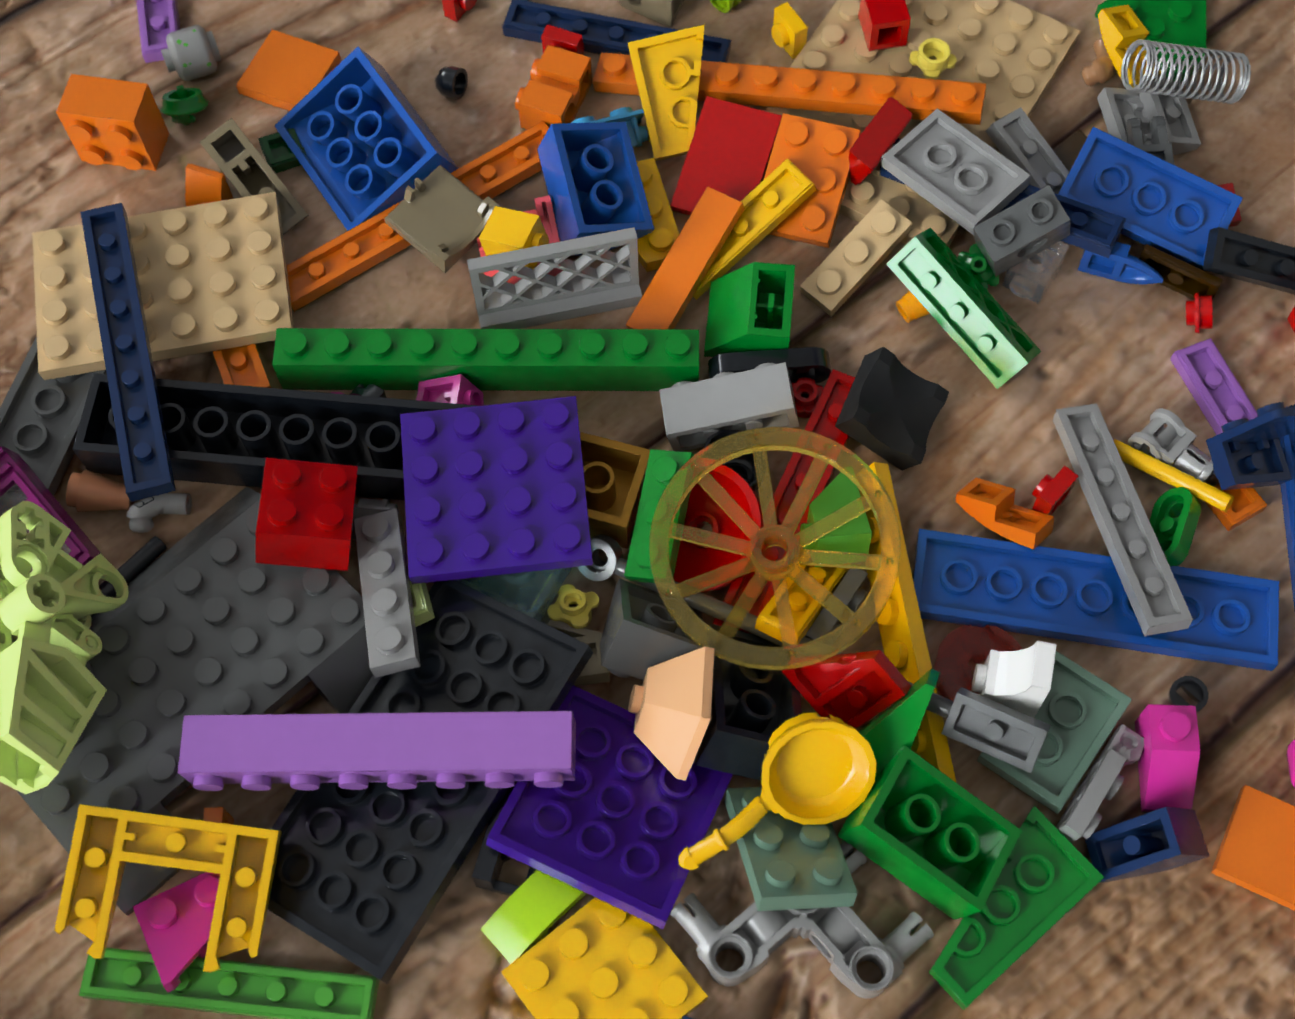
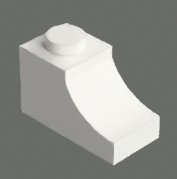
[972,641,1057,718]

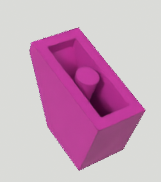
[1134,704,1200,812]

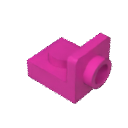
[416,374,484,406]

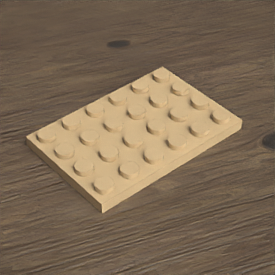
[32,192,294,380]

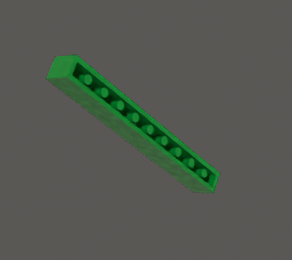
[272,328,699,391]

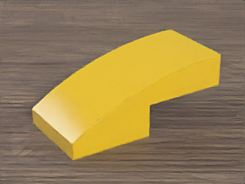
[1098,4,1161,87]

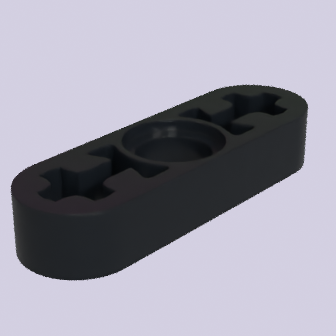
[708,347,831,383]

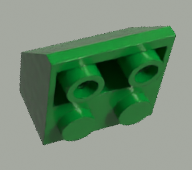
[704,262,795,357]

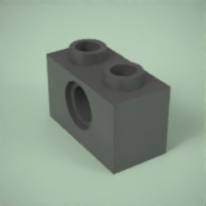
[973,185,1070,277]

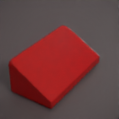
[849,97,913,186]

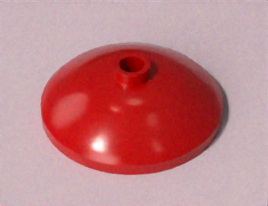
[633,460,763,593]

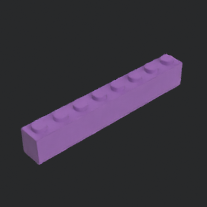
[178,711,576,791]

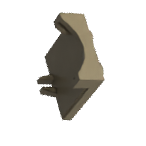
[384,165,500,273]

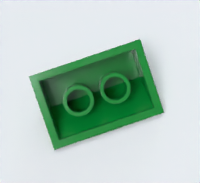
[837,746,1022,920]

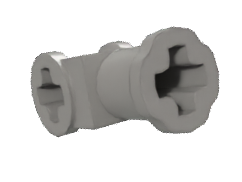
[1128,408,1214,483]

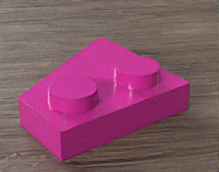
[133,872,220,993]

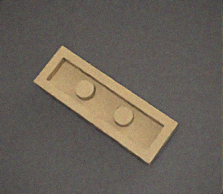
[800,199,912,317]

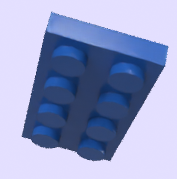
[1058,127,1243,271]

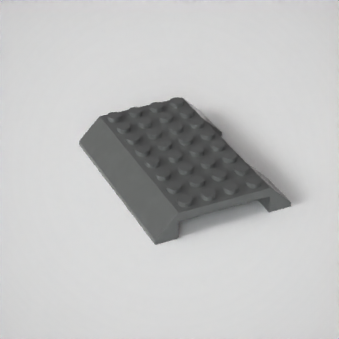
[15,487,373,916]

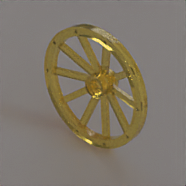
[649,427,901,670]

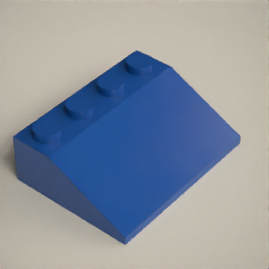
[274,47,459,231]

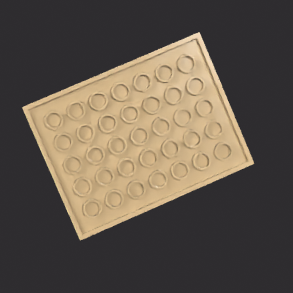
[760,0,1080,247]

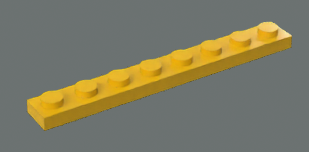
[855,462,957,783]

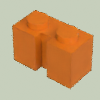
[515,45,592,130]

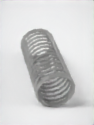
[1121,39,1251,104]

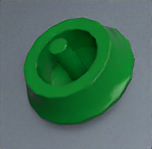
[160,85,209,125]

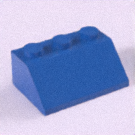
[537,122,654,256]

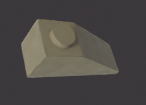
[200,118,308,235]

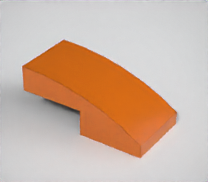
[955,477,1054,549]

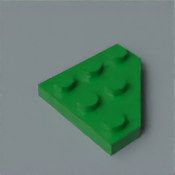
[1095,0,1206,82]

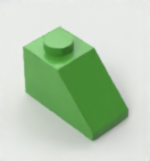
[800,469,872,567]

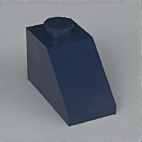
[1085,806,1210,883]

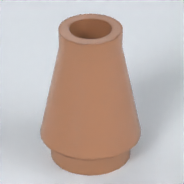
[66,470,134,512]

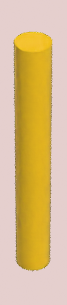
[1113,439,1234,512]

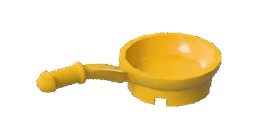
[678,713,877,870]

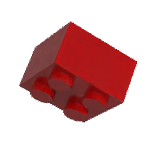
[255,458,358,571]

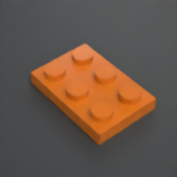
[764,113,861,248]

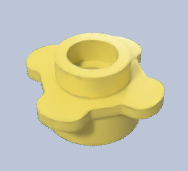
[909,38,956,79]
[547,584,599,629]

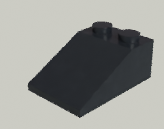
[695,624,802,780]

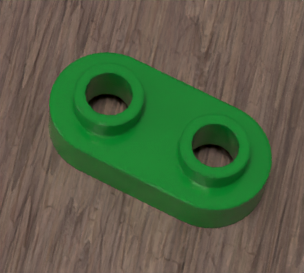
[1149,487,1201,566]

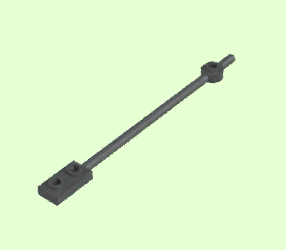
[578,534,1051,773]

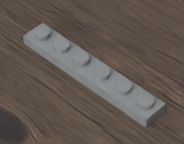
[1053,403,1193,636]

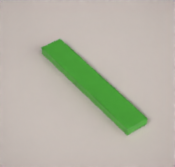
[78,948,380,1019]

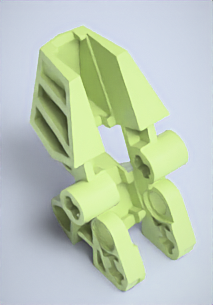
[0,501,129,794]

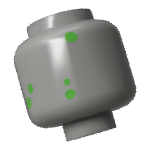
[161,25,222,81]

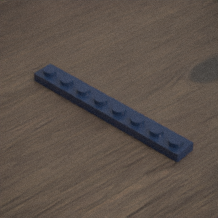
[80,203,176,502]

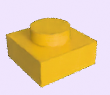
[771,2,808,59]

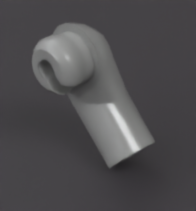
[126,493,192,533]

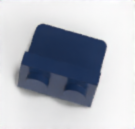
[1206,402,1295,490]

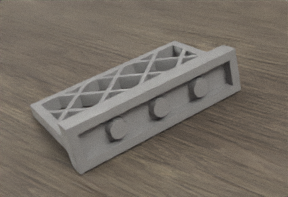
[467,227,642,329]

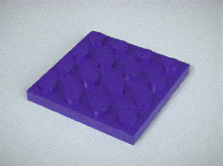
[400,396,593,584]
[486,685,733,929]

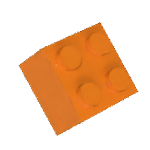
[56,74,169,171]

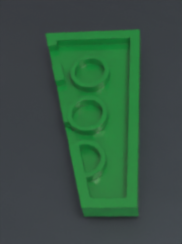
[929,805,1104,1010]

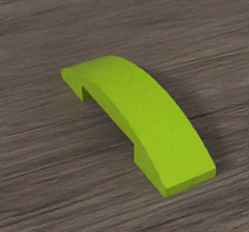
[480,870,587,964]

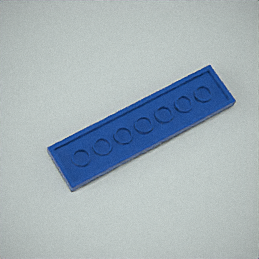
[912,529,1279,671]

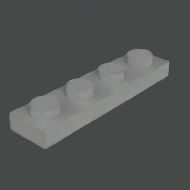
[354,508,421,678]

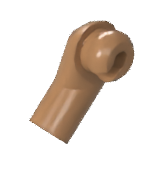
[1081,38,1117,86]

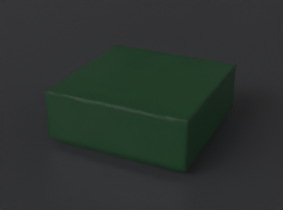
[258,128,307,174]

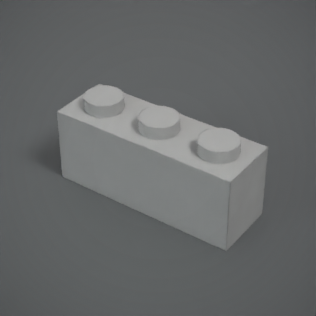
[659,362,800,452]

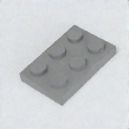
[881,108,1031,235]

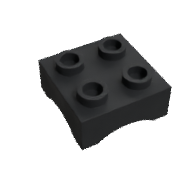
[835,347,949,470]

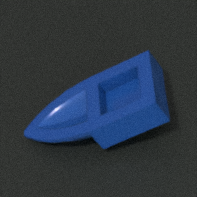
[1078,242,1164,284]

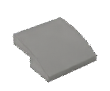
[1097,80,1201,155]

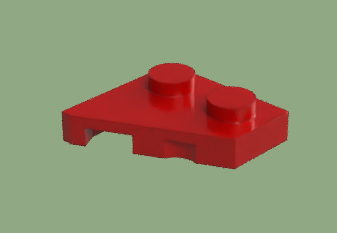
[781,650,912,729]

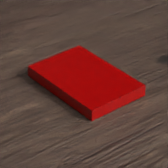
[670,96,782,215]

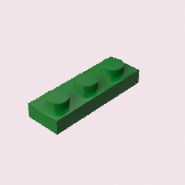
[624,449,697,585]

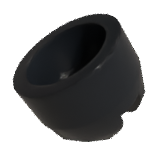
[435,66,468,99]
[1169,676,1209,713]

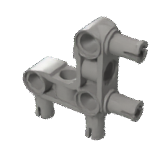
[670,840,934,999]

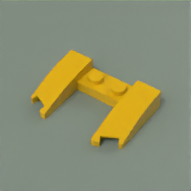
[54,804,282,972]

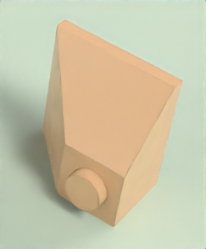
[628,646,714,781]

